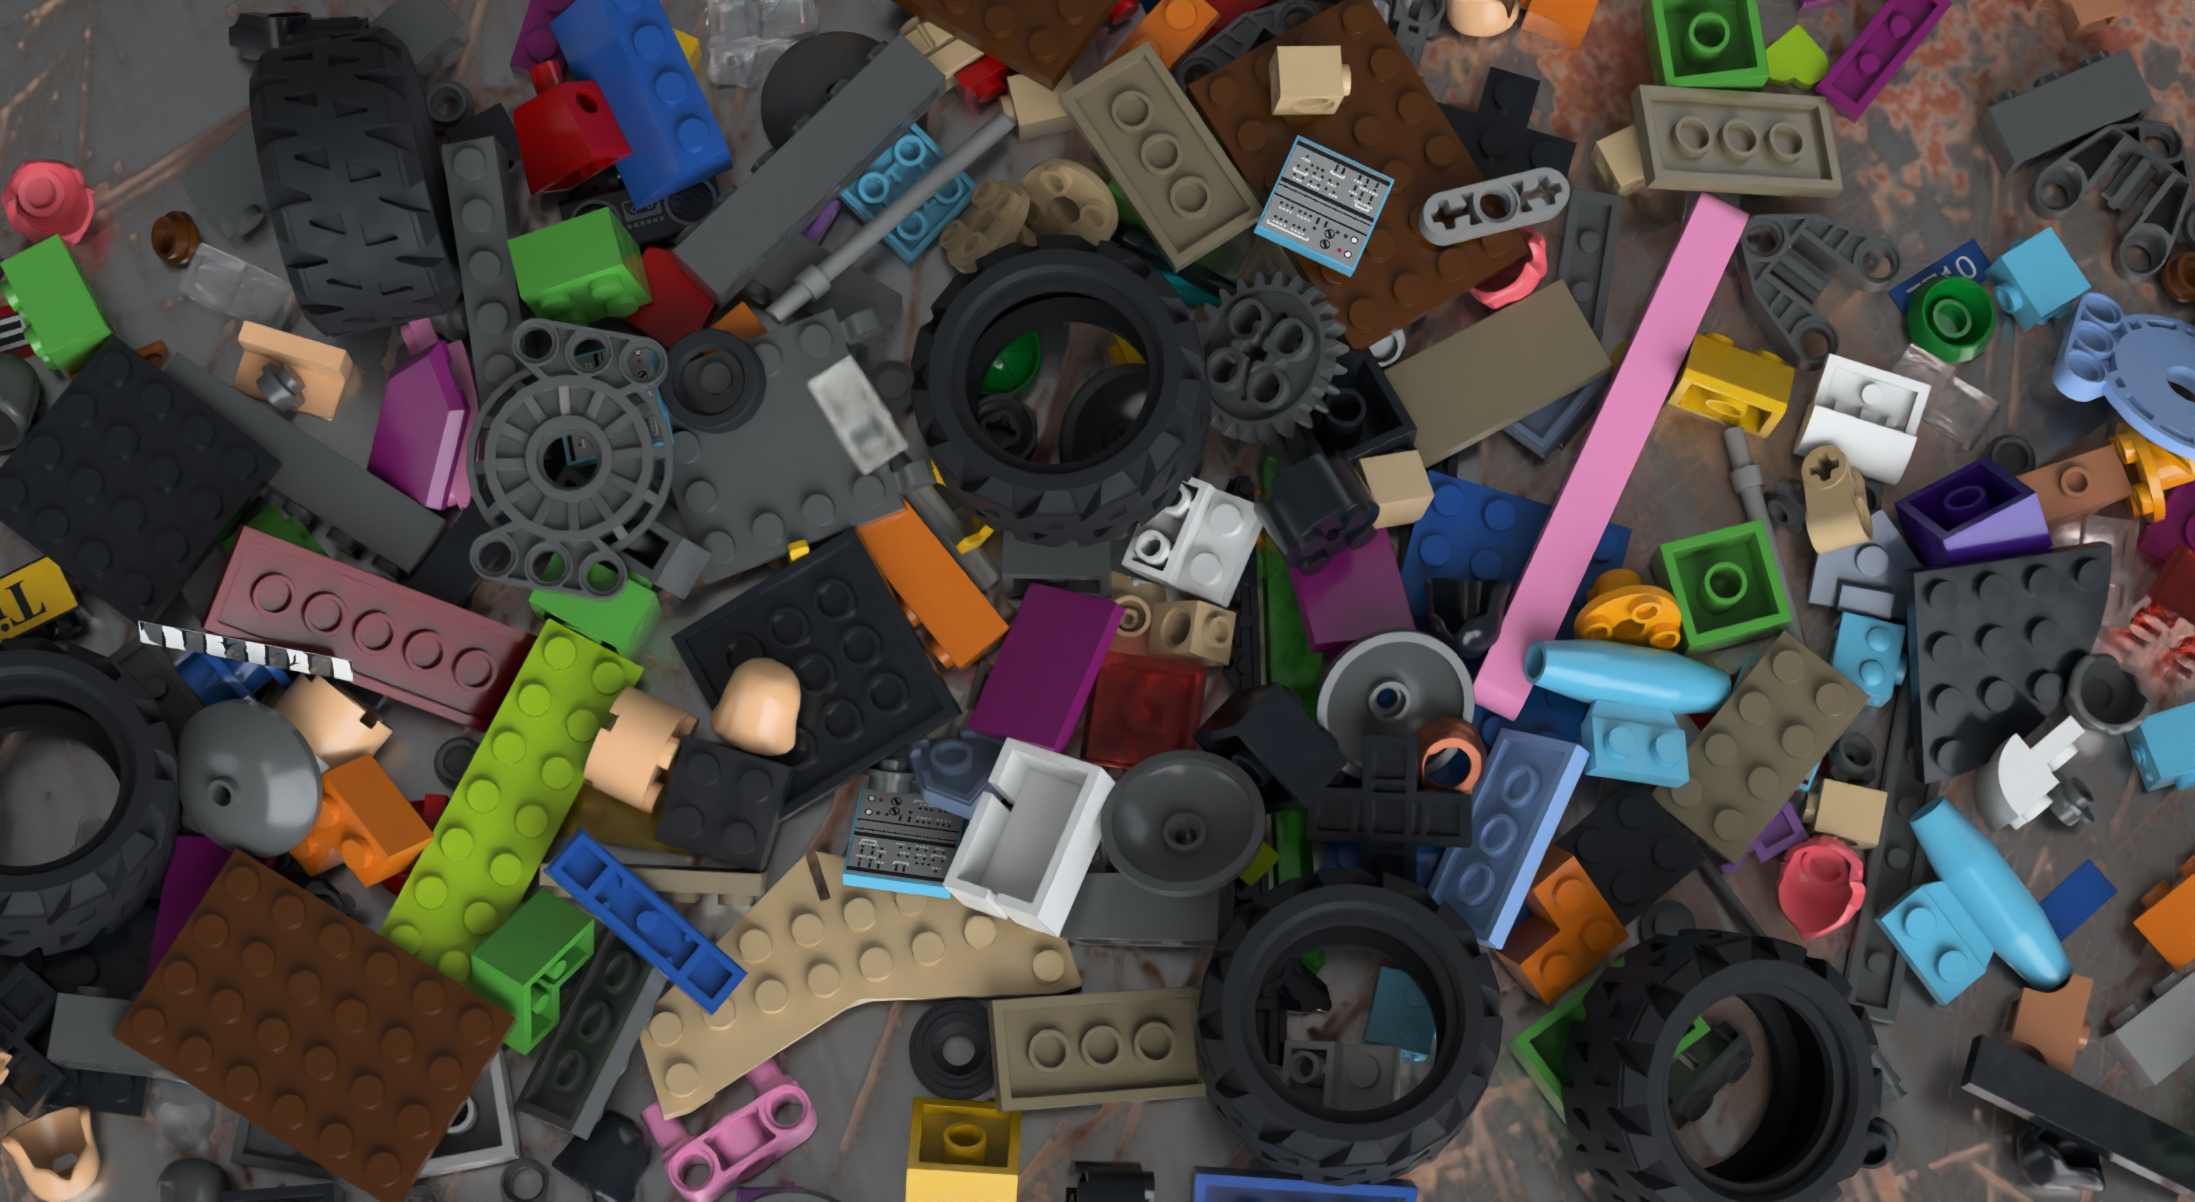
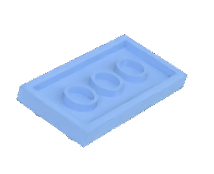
[1427,728,1590,950]

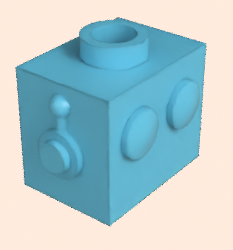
[1984,227,2091,333]
[1825,611,1908,708]
[2124,702,2195,792]
[1361,966,1436,1061]

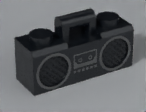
[558,166,720,257]

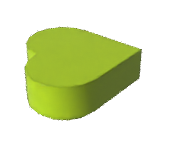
[1766,24,1829,90]

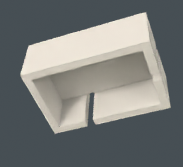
[942,737,1116,937]

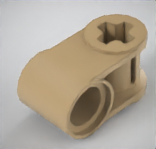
[1801,445,1874,555]

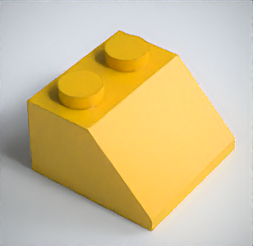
[1667,332,1795,439]
[905,1097,1022,1202]

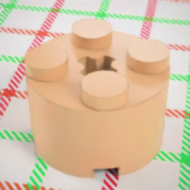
[272,672,394,770]
[583,685,700,814]

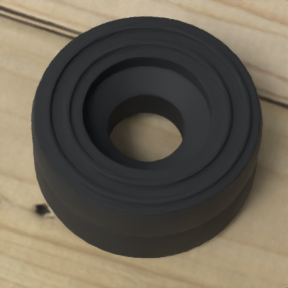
[909,999,994,1100]

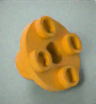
[2107,420,2195,524]
[1573,569,1682,650]

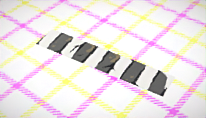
[138,621,353,681]

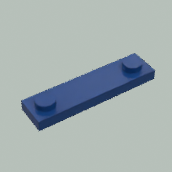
[543,828,748,1016]

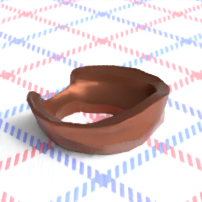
[1414,716,1487,790]

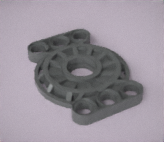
[466,318,674,602]

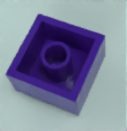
[1894,456,2053,566]

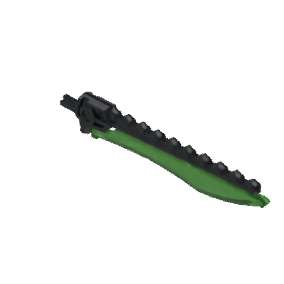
[1222,456,1332,1067]

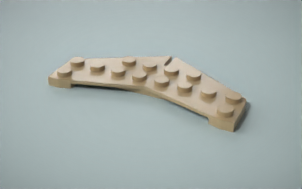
[639,851,1083,1121]

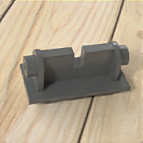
[1668,1021,1754,1130]

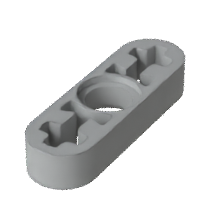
[1418,167,1570,246]

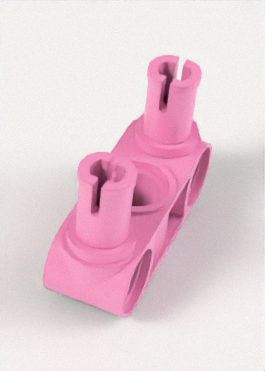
[640,1057,817,1202]

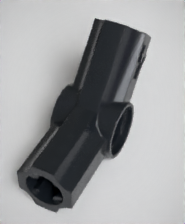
[229,12,371,61]

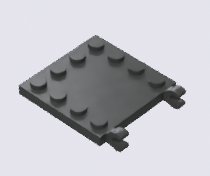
[661,308,937,584]

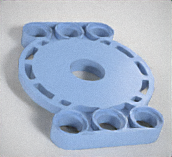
[2052,291,2195,461]

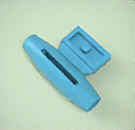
[1524,639,1731,788]
[1874,796,2073,1005]

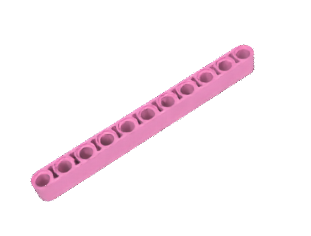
[1472,191,1749,722]

